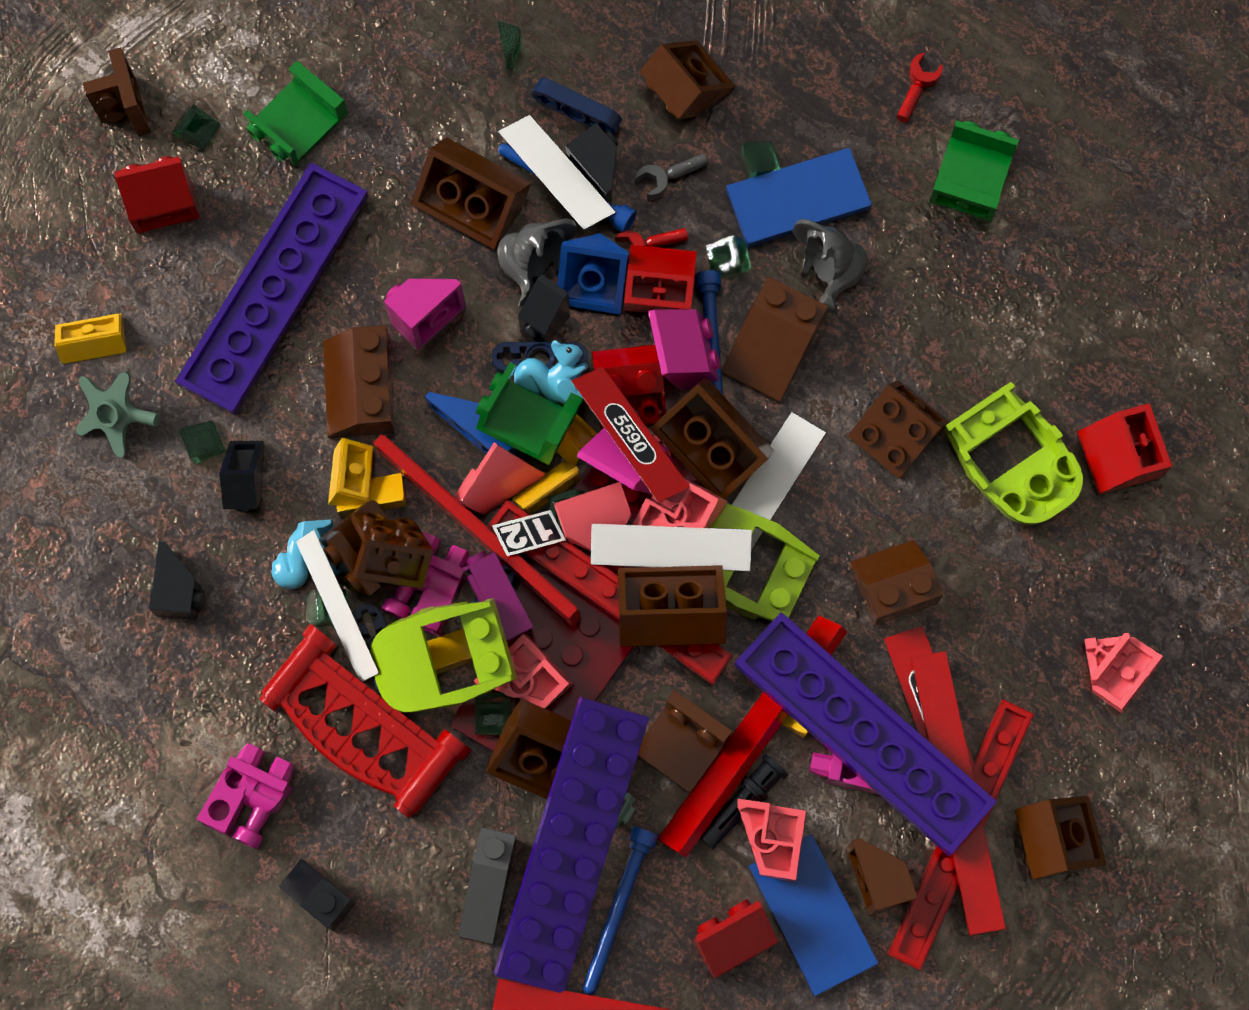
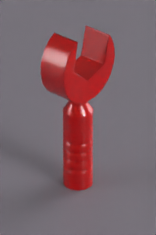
[896,52,943,123]
[615,228,688,247]

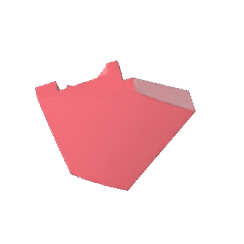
[554,482,631,552]
[1084,633,1163,714]

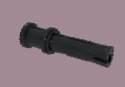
[700,754,789,850]

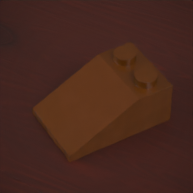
[721,277,828,403]

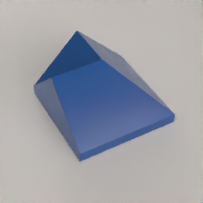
[557,233,629,314]

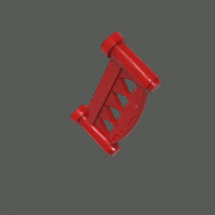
[259,624,472,819]

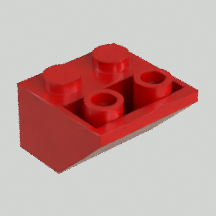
[114,156,200,233]
[624,245,697,313]
[592,345,666,429]
[1077,403,1172,495]
[693,899,778,979]

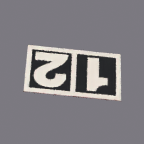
[492,510,566,556]

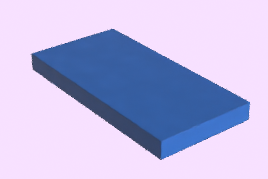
[726,147,872,248]
[748,834,878,996]

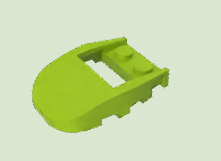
[944,382,1083,525]
[709,503,820,621]
[370,598,518,712]

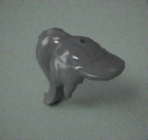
[497,218,577,307]
[792,219,868,314]

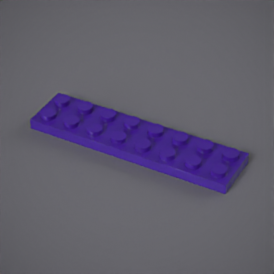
[175,163,369,415]
[734,612,997,856]
[494,696,649,993]

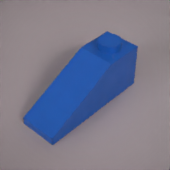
[425,392,520,455]

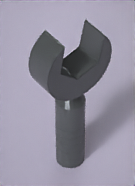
[635,153,708,200]

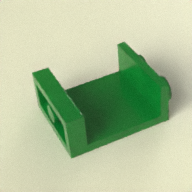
[243,60,348,167]
[929,120,1019,222]
[475,362,583,465]

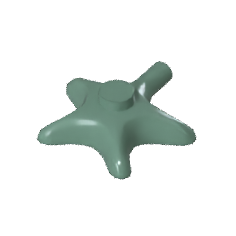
[76,372,160,458]

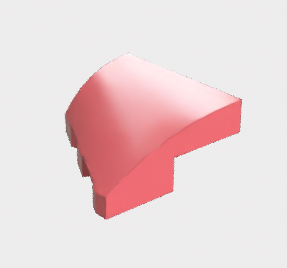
[454,442,545,515]
[632,476,728,528]
[474,634,574,709]
[737,799,806,883]

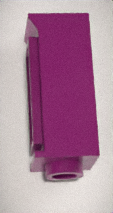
[463,551,533,642]

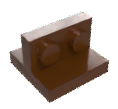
[83,47,151,136]

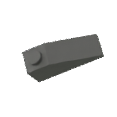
[458,827,518,945]

